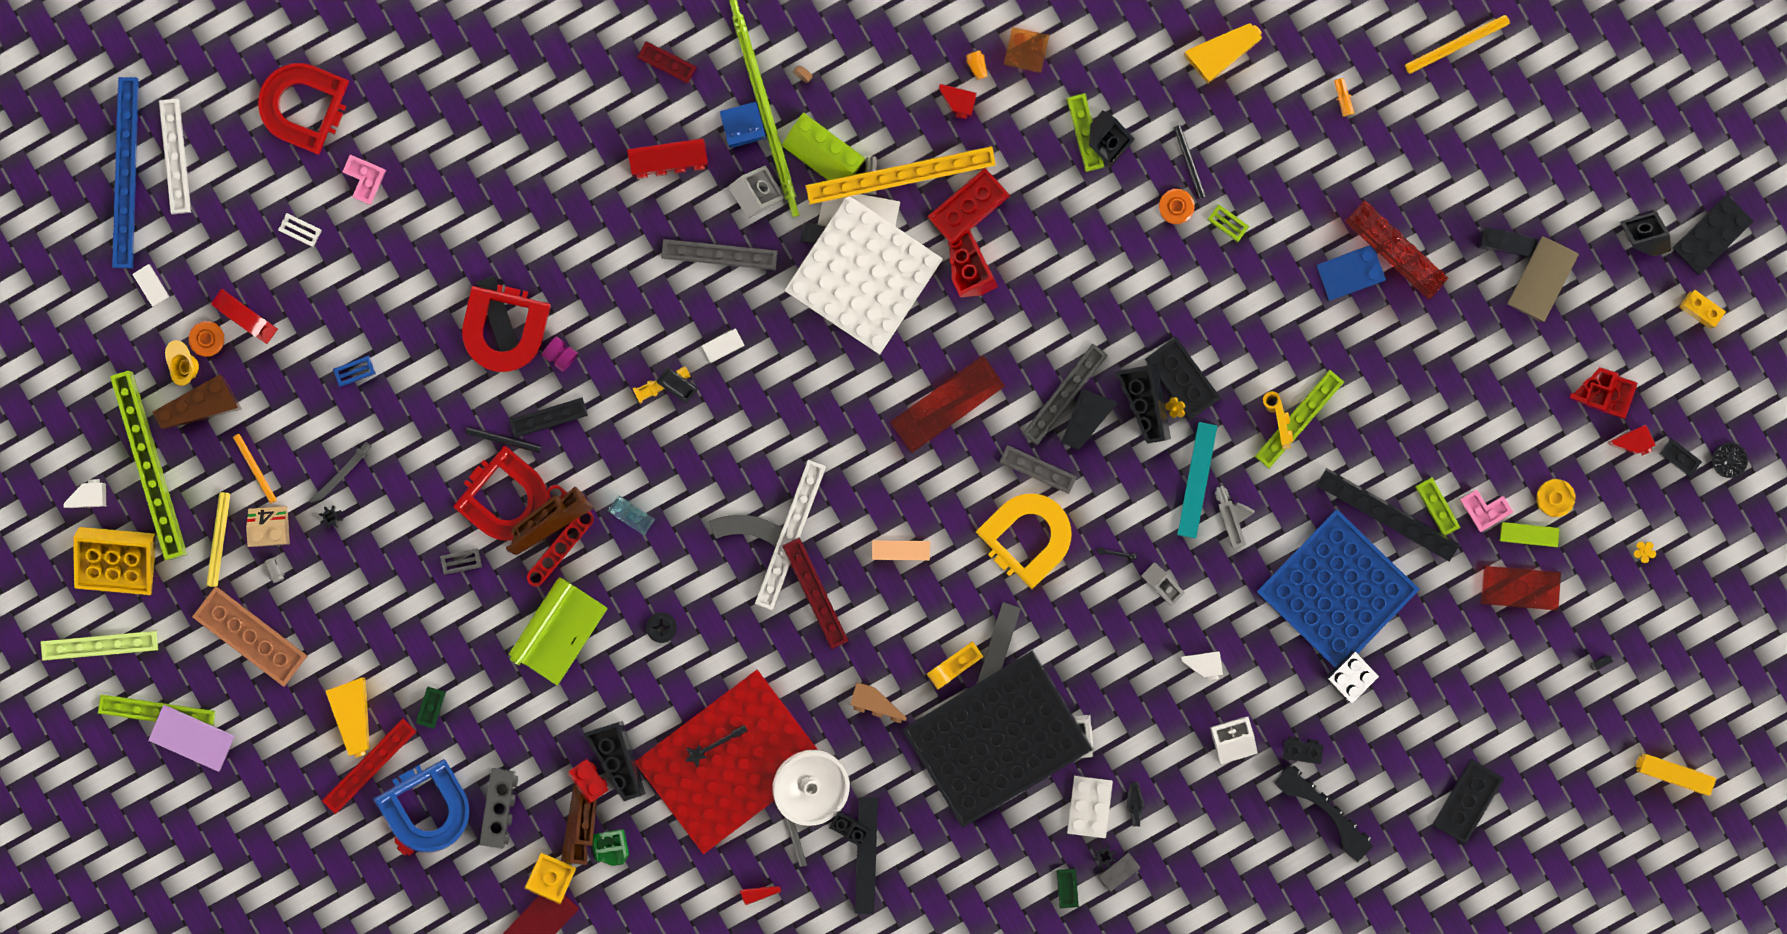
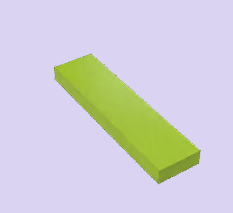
[1067,93,1104,172]

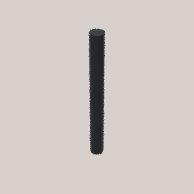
[1173,125,1206,199]
[466,427,542,453]

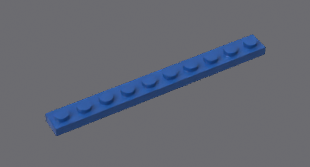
[112,77,139,269]

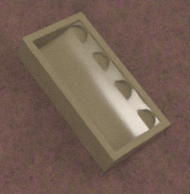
[1507,236,1579,322]

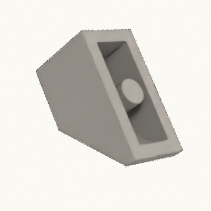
[1141,562,1185,606]

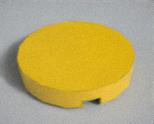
[1536,479,1576,517]

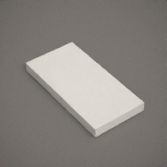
[818,194,900,227]

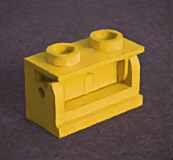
[1679,290,1726,329]

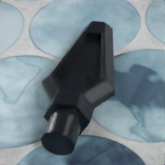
[1126,782,1145,827]

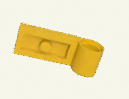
[1263,391,1294,450]
[927,641,984,690]

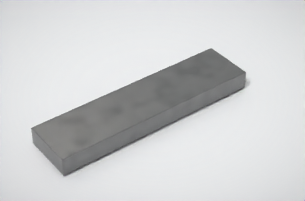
[999,445,1077,494]

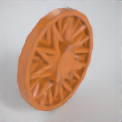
[1159,189,1194,224]
[189,321,225,357]

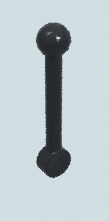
[1097,547,1137,560]

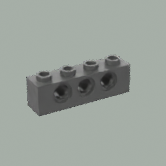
[480,768,518,849]

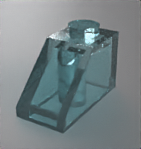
[608,495,655,535]

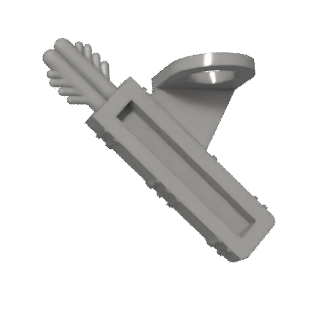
[1215,486,1255,549]

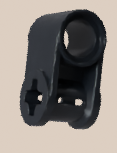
[800,223,826,244]

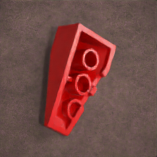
[948,230,998,297]

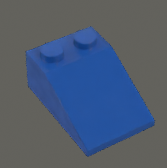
[1316,244,1386,301]

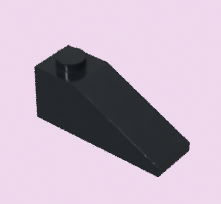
[1478,227,1538,258]

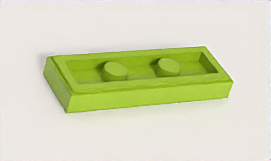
[1415,477,1460,536]
[1499,522,1560,547]

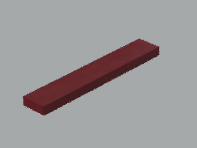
[782,537,849,649]

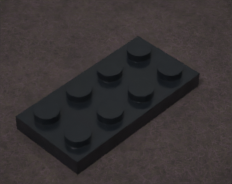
[1672,194,1754,275]

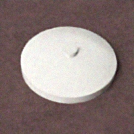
[772,750,849,826]

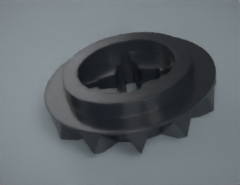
[646,612,677,643]

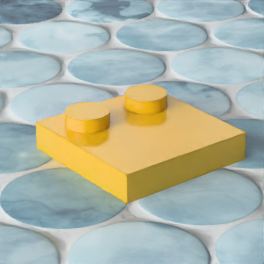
[525,853,576,904]

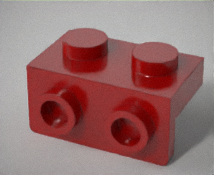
[567,759,609,804]

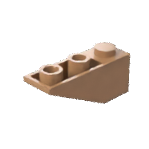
[850,682,907,723]

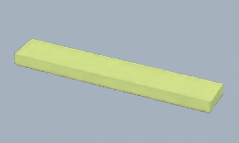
[41,631,158,661]

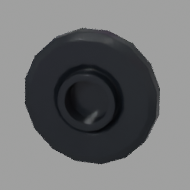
[1712,442,1748,478]

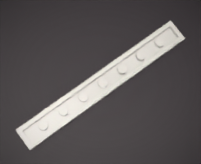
[755,460,826,610]

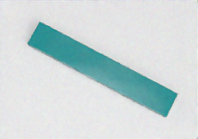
[1177,422,1218,539]

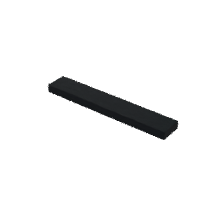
[855,797,878,914]

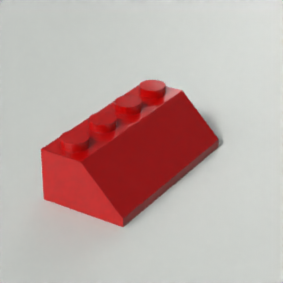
[627,138,709,179]

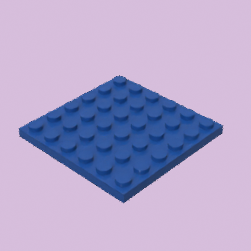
[1257,509,1420,668]

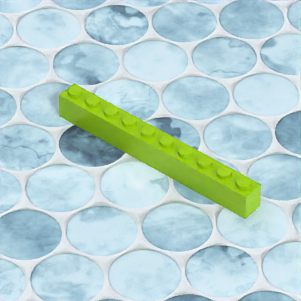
[110,371,188,561]

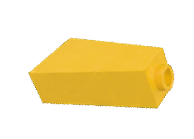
[1184,23,1262,84]
[326,677,370,758]
[1636,753,1716,796]

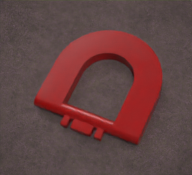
[258,63,349,155]
[462,285,551,372]
[453,445,549,541]

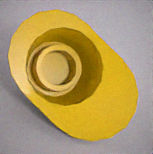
[165,340,199,386]

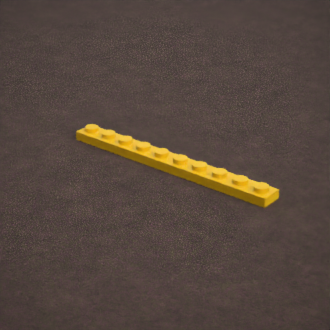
[805,146,996,204]

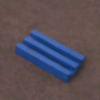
[333,356,376,387]

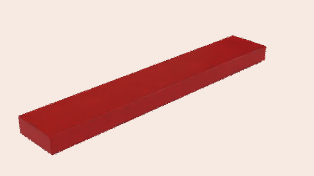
[322,718,417,814]

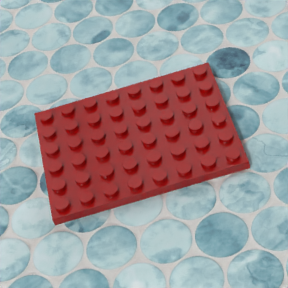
[635,669,818,854]

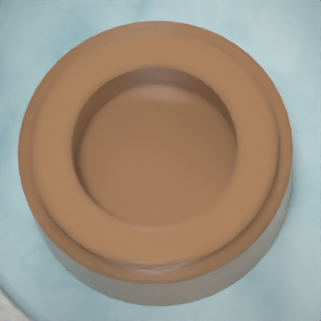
[793,66,812,83]

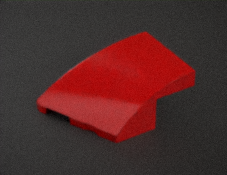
[1570,367,1638,419]

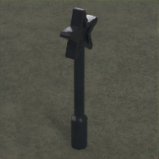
[685,724,748,767]

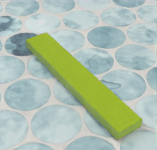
[1254,370,1344,469]
[98,694,216,726]

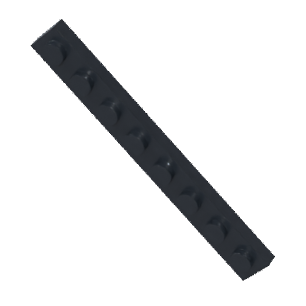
[1316,468,1460,562]

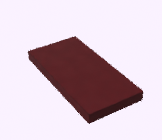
[503,895,580,934]

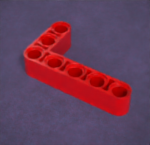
[527,484,594,587]

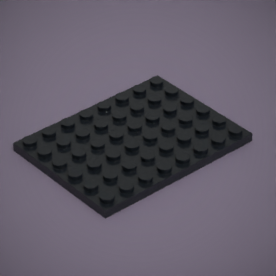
[902,650,1094,828]

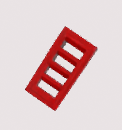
[740,886,782,905]

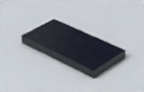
[1145,337,1221,421]
[1432,759,1505,845]

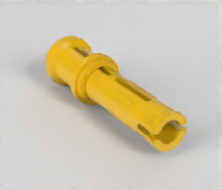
[633,366,691,404]

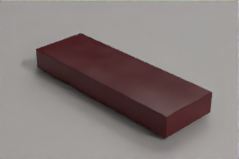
[637,41,697,84]

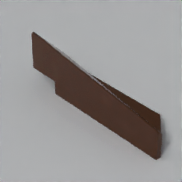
[506,487,593,555]
[561,783,597,865]

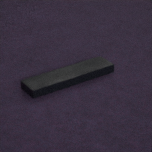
[477,276,518,352]
[509,397,588,438]

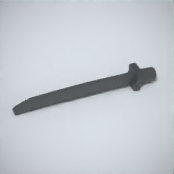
[309,442,372,503]

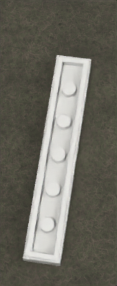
[159,98,191,215]

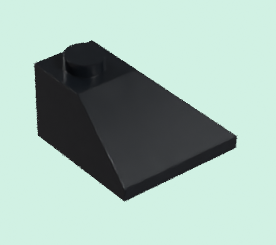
[1089,110,1135,168]
[1620,211,1671,257]

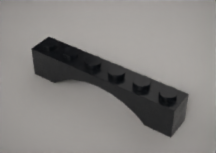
[1272,765,1373,863]

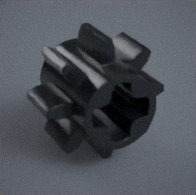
[319,505,344,529]
[1093,844,1116,867]

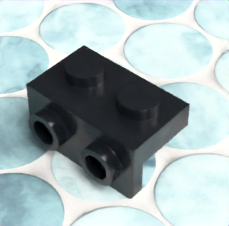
[1282,736,1324,764]

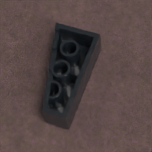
[1115,364,1171,444]
[582,721,646,802]

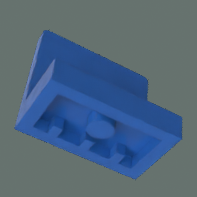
[720,102,766,149]

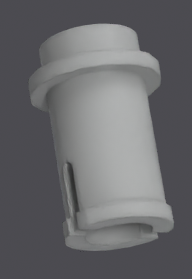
[265,557,285,583]

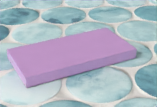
[148,705,235,772]

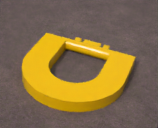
[976,493,1071,589]

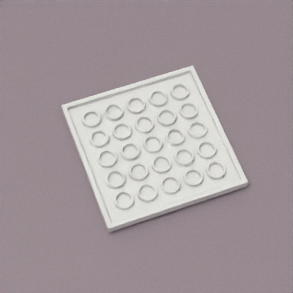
[784,196,943,354]

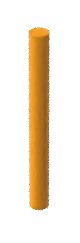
[233,434,277,504]

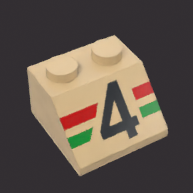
[246,506,290,547]

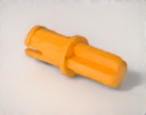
[1334,78,1355,117]

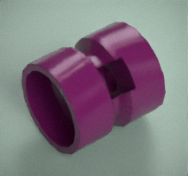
[542,336,578,372]

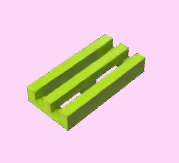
[1207,204,1250,242]

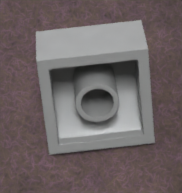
[728,165,785,219]

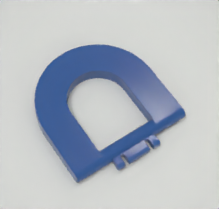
[374,759,469,853]

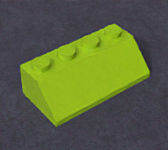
[781,112,865,180]

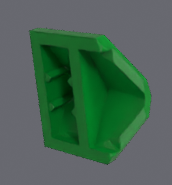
[592,829,629,866]

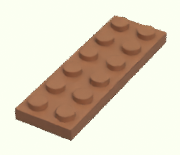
[192,586,308,687]

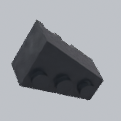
[1061,389,1118,450]

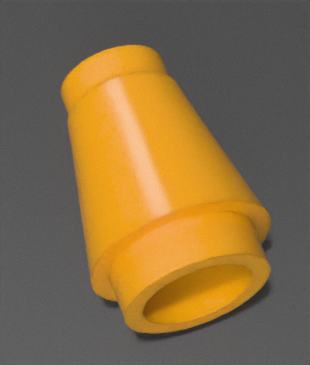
[966,50,987,80]

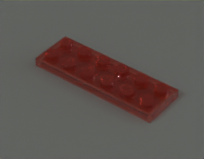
[1345,200,1448,300]
[890,355,1005,453]

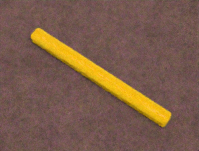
[1405,15,1510,74]

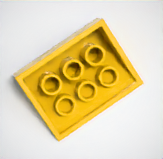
[73,527,156,595]

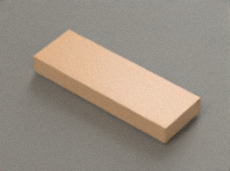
[872,540,930,561]

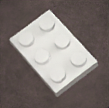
[1067,776,1113,838]

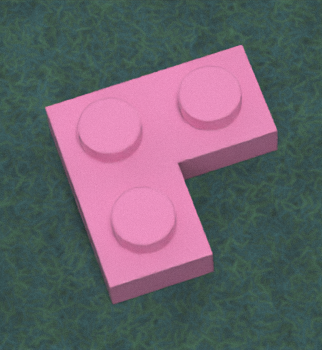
[343,155,386,205]
[1460,490,1513,532]

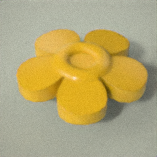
[1165,397,1185,418]
[1634,541,1656,563]

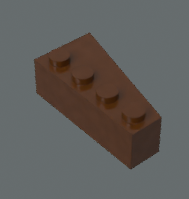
[152,375,242,430]

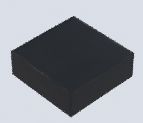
[1590,655,1613,671]

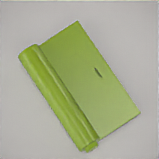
[509,577,608,686]

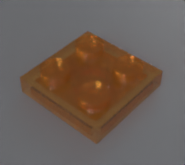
[1004,27,1050,73]

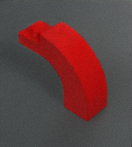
[211,289,278,344]

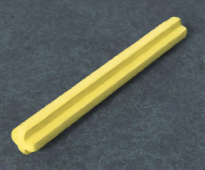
[207,492,230,587]

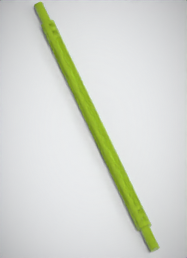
[729,0,800,218]

